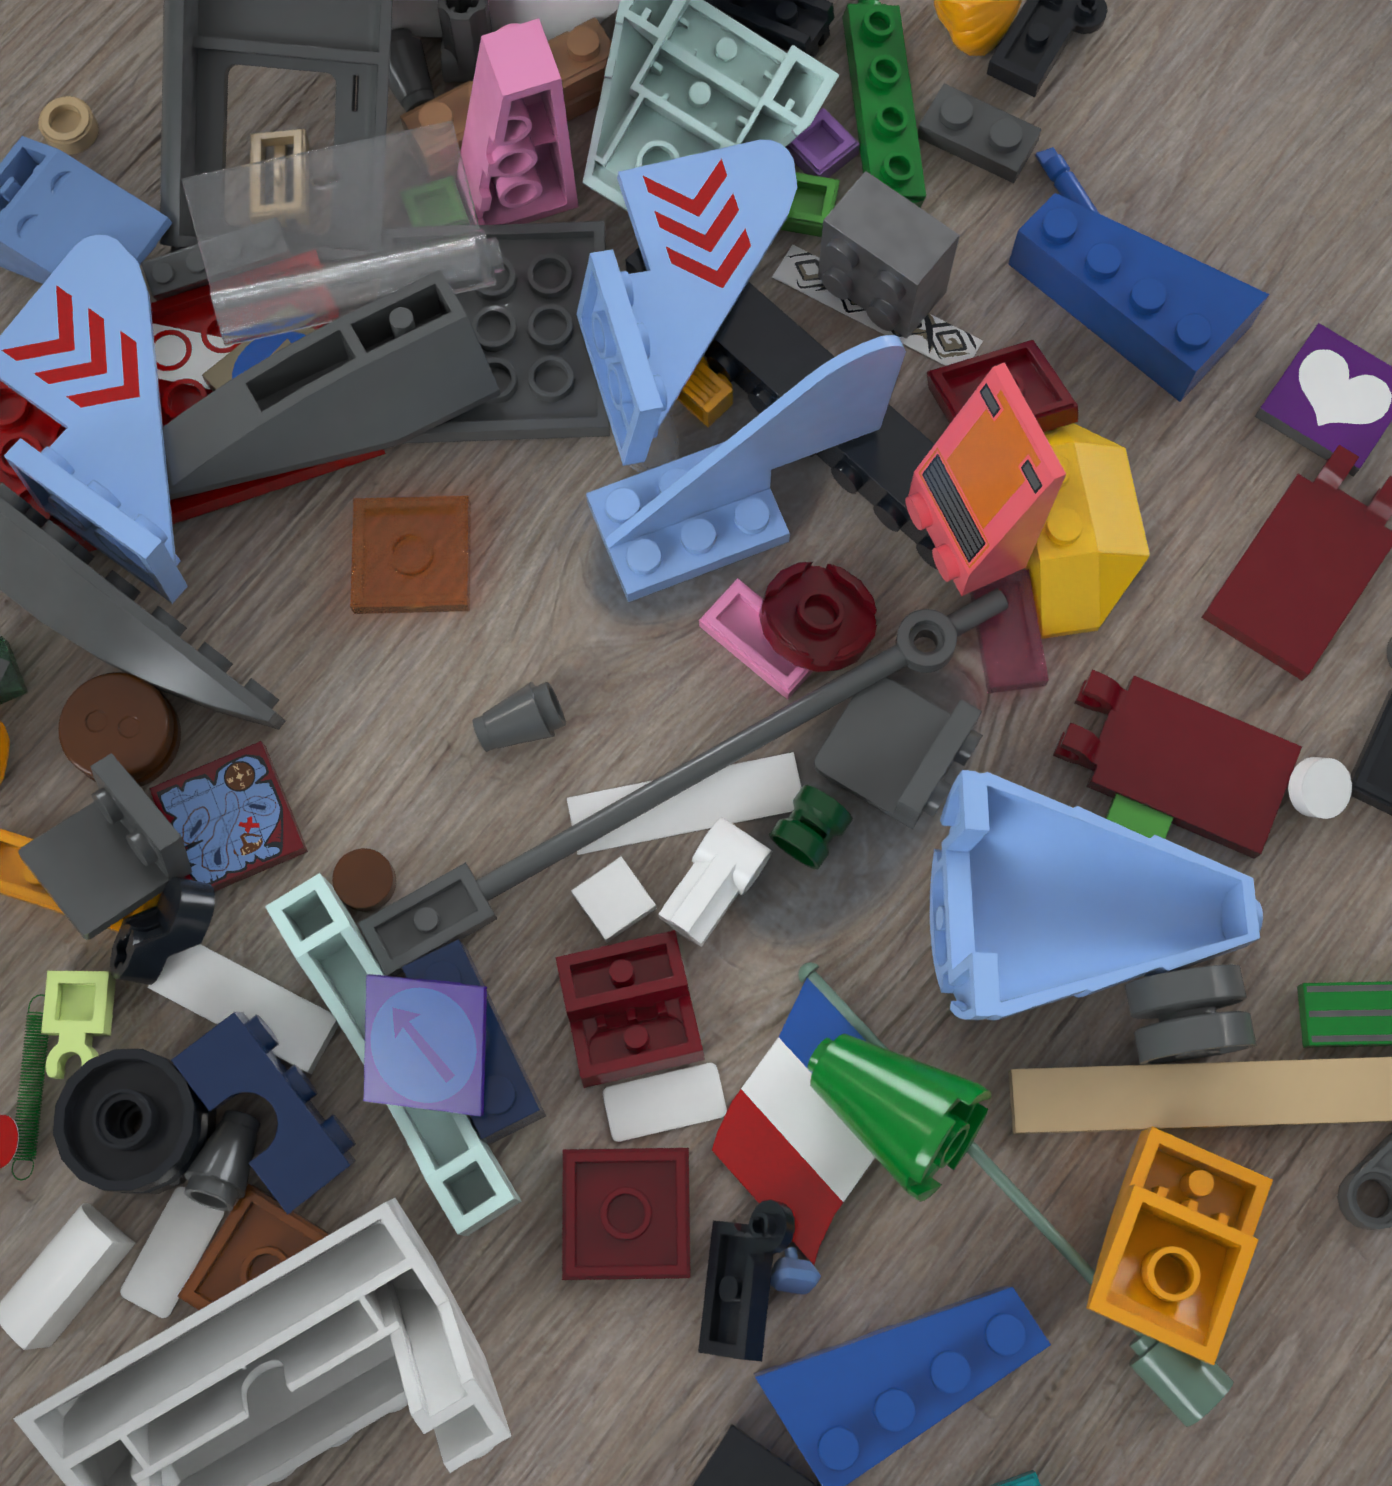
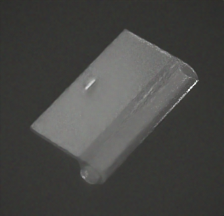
[181,121,504,346]

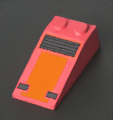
[905,362,1066,596]

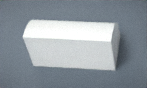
[0,1203,136,1350]

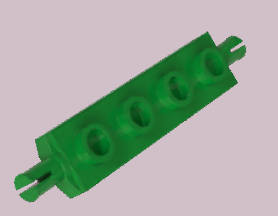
[842,0,927,208]

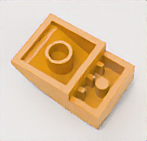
[1086,1126,1273,1365]

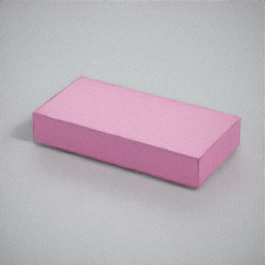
[699,578,813,700]

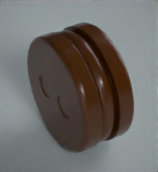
[58,672,181,787]

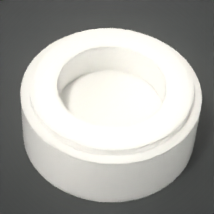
[1288,757,1352,819]

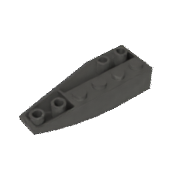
[162,269,500,500]
[0,482,286,730]

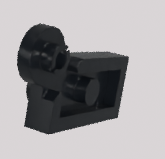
[987,0,1108,98]
[698,1200,795,1362]

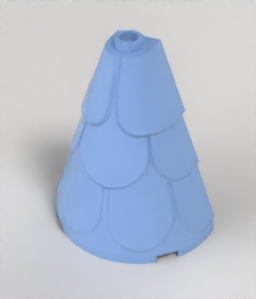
[930,770,1263,1021]

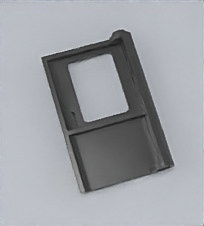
[159,0,393,265]

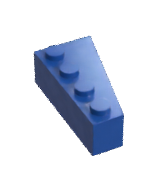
[754,1286,1051,1486]

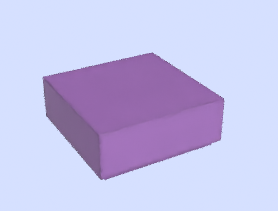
[785,108,860,178]

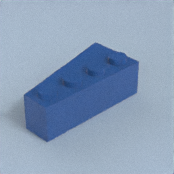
[1008,193,1269,402]

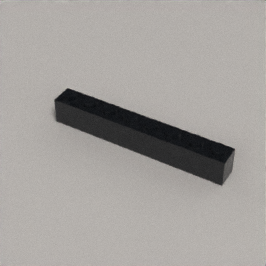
[625,247,938,570]

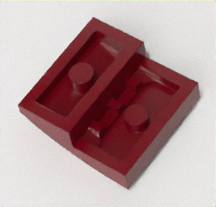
[555,930,705,1088]

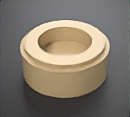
[38,96,99,155]

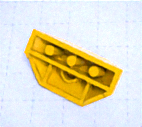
[1026,423,1150,639]

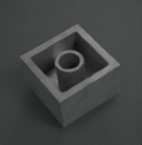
[818,171,960,339]

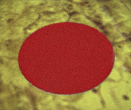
[0,1115,19,1169]

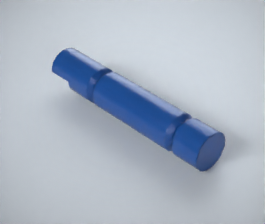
[1035,147,1100,214]

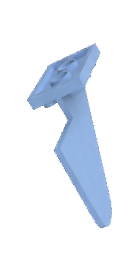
[586,335,906,602]

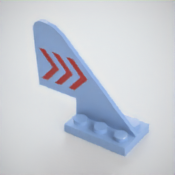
[576,139,797,466]
[0,235,188,604]

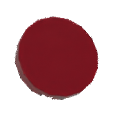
[759,562,877,672]

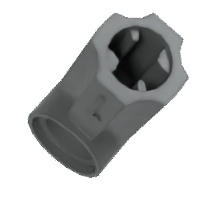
[437,0,492,83]

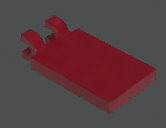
[1201,445,1392,681]
[1053,669,1302,859]

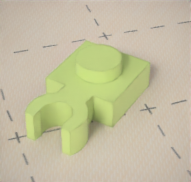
[41,971,116,1079]

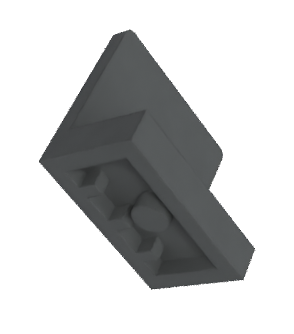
[18,753,192,940]

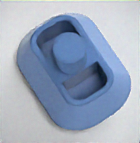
[770,1247,821,1294]

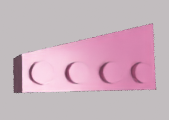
[455,18,578,226]

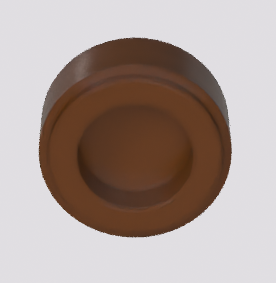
[332,848,396,912]

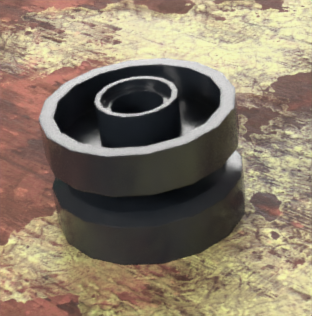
[53,1049,217,1194]

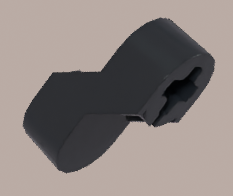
[110,877,215,985]

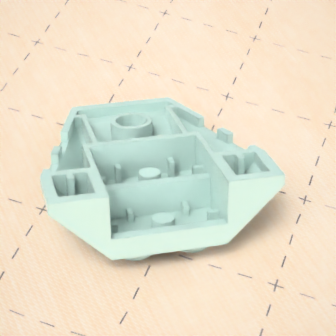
[583,0,839,211]

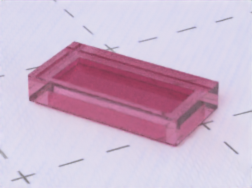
[970,569,1049,694]

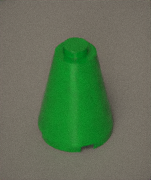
[807,1034,991,1202]

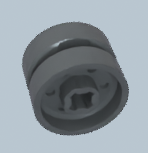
[1125,964,1257,1065]

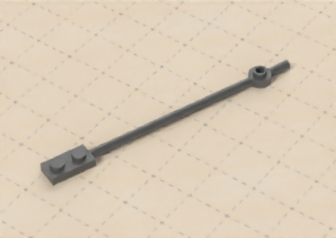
[358,588,1009,977]

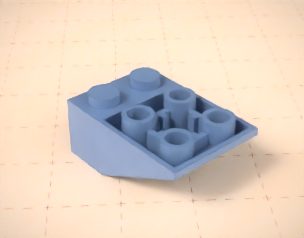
[0,136,172,284]

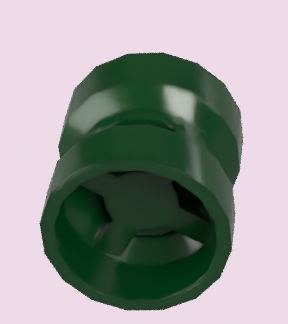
[769,785,853,870]

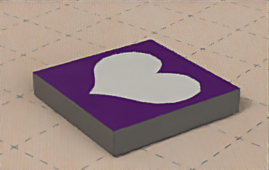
[1255,323,1392,477]

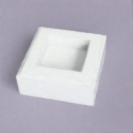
[571,856,657,943]

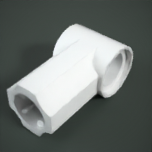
[658,817,773,947]

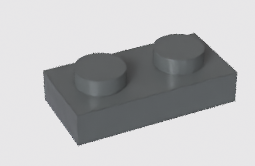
[918,83,1042,183]

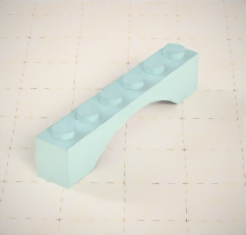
[265,873,521,1236]

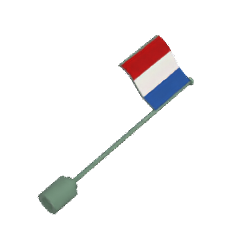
[712,962,1234,1427]

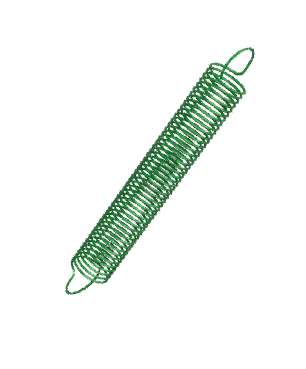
[12,994,49,1181]

